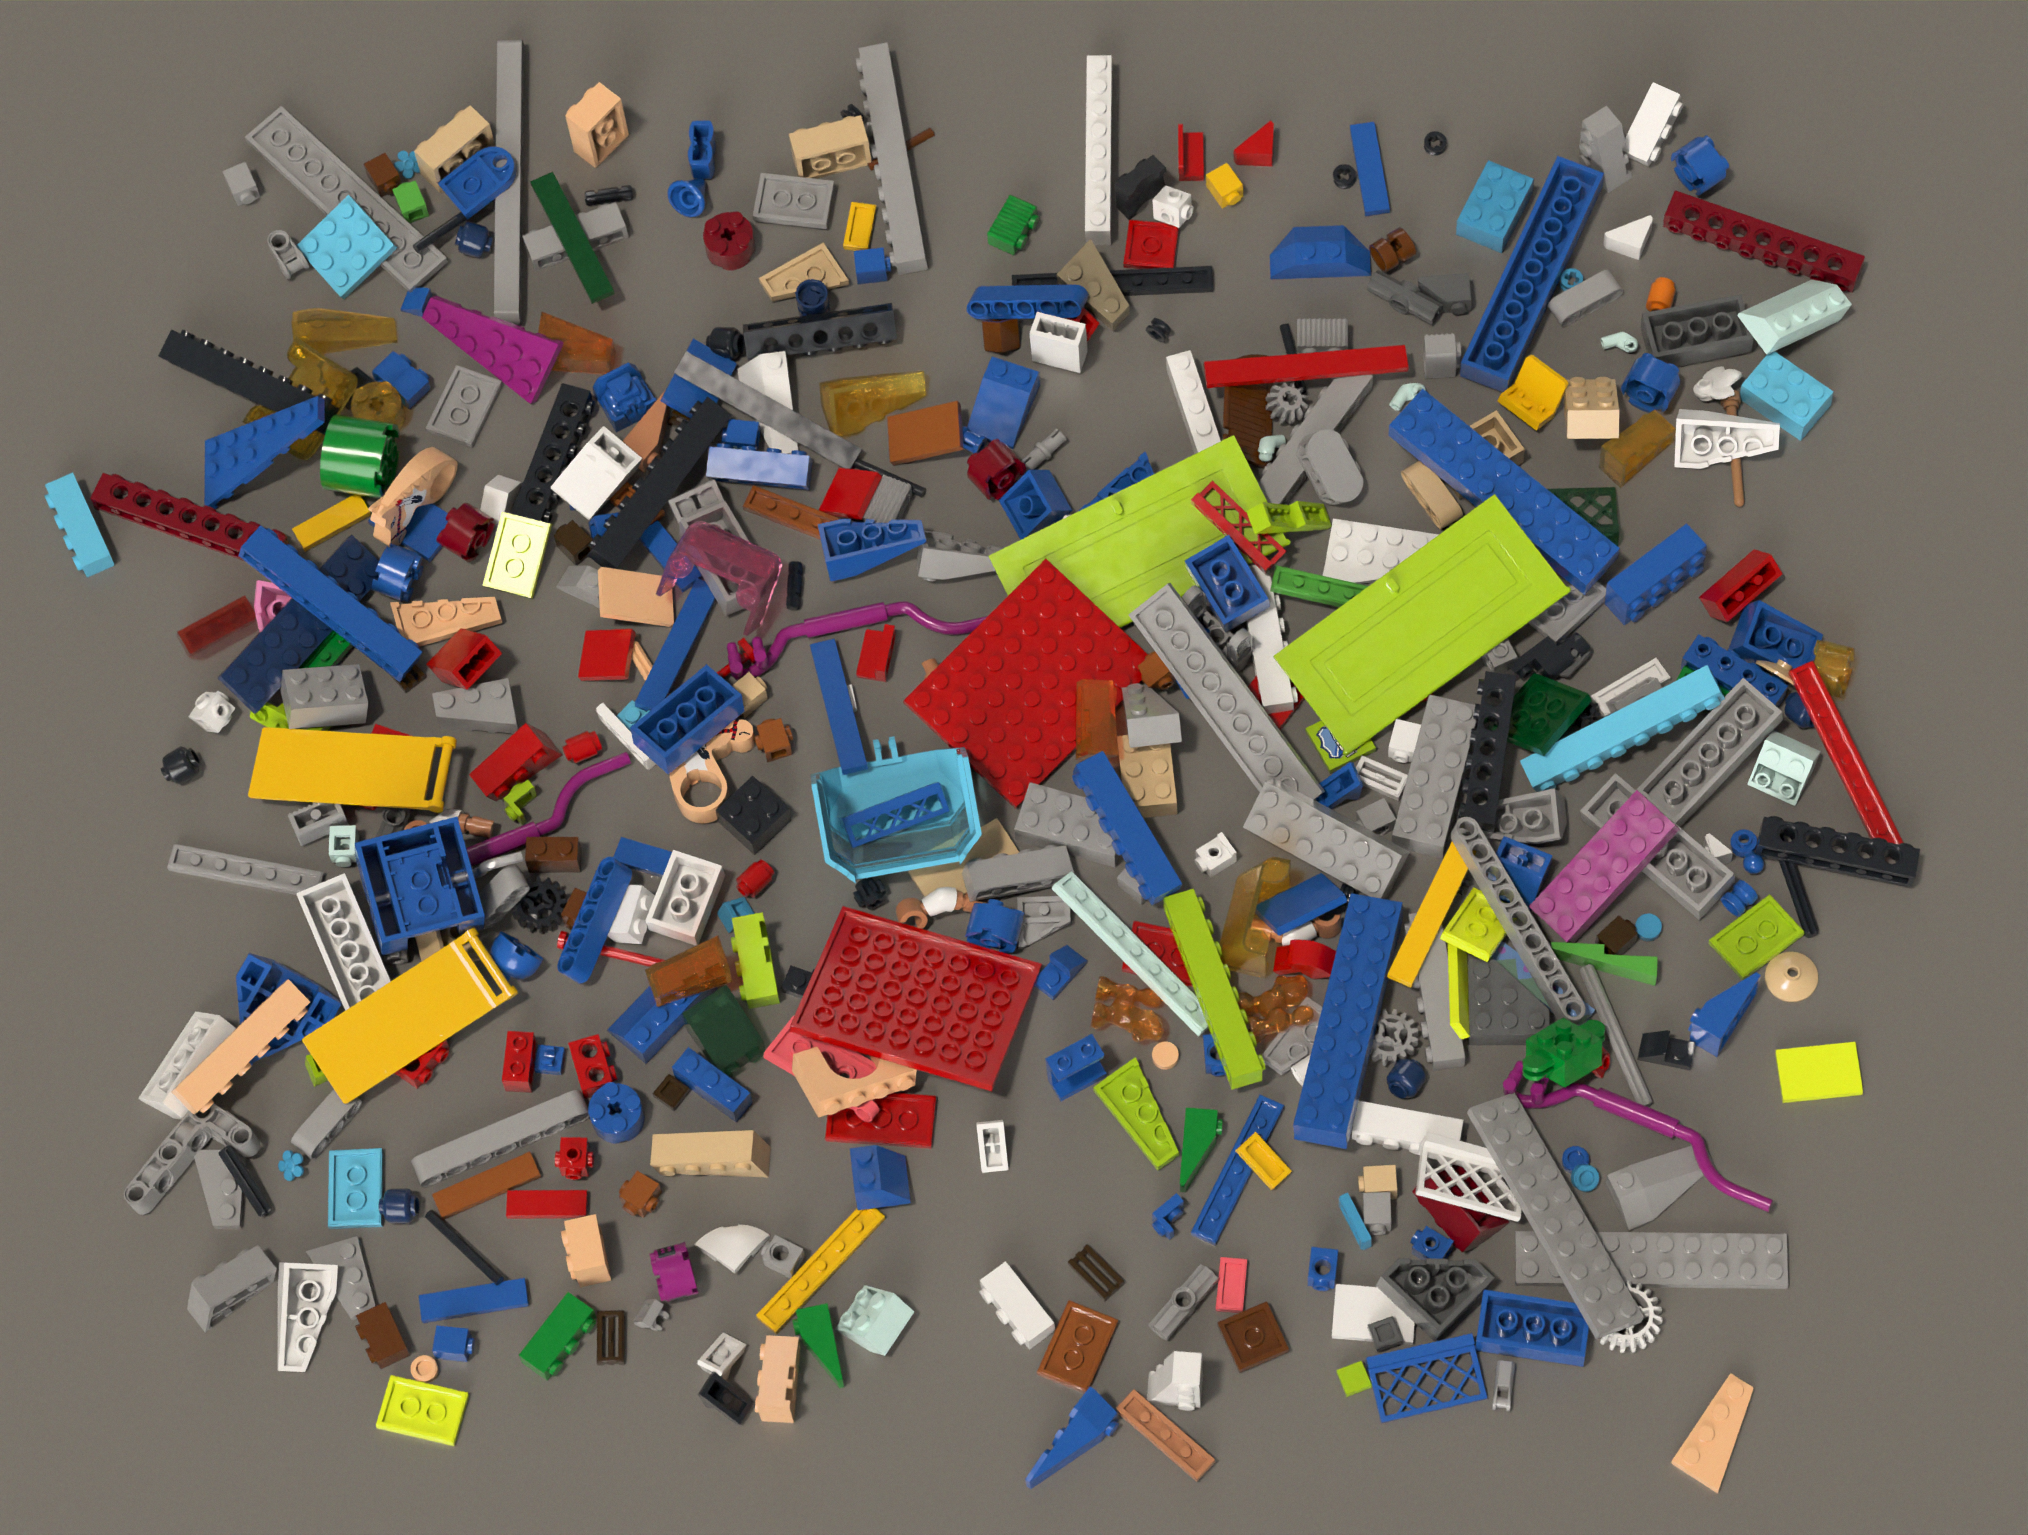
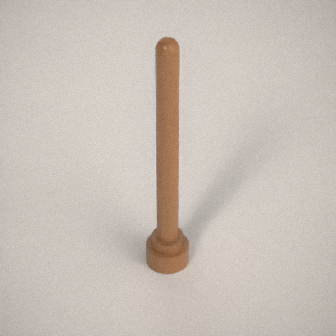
[1720,390,1744,507]

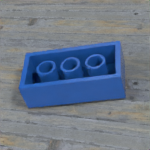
[1605,523,1707,626]
[630,664,744,774]
[1475,1290,1589,1367]

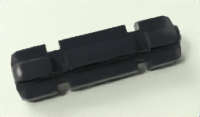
[584,185,633,206]
[786,561,803,610]

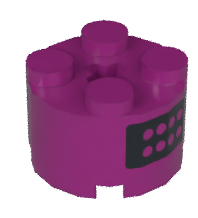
[649,1242,698,1302]

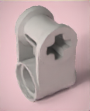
[267,230,309,280]

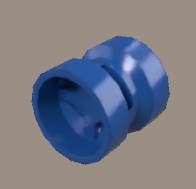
[1721,880,1758,917]

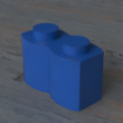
[688,121,716,179]
[372,351,430,409]

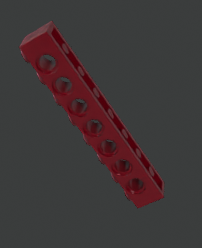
[1663,190,1865,293]
[90,473,289,562]

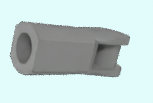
[1492,1360,1515,1412]

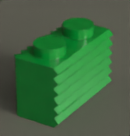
[987,194,1039,255]

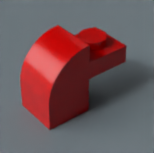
[1273,940,1336,979]

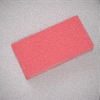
[1216,1257,1247,1313]

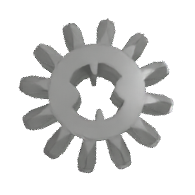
[1265,382,1308,425]

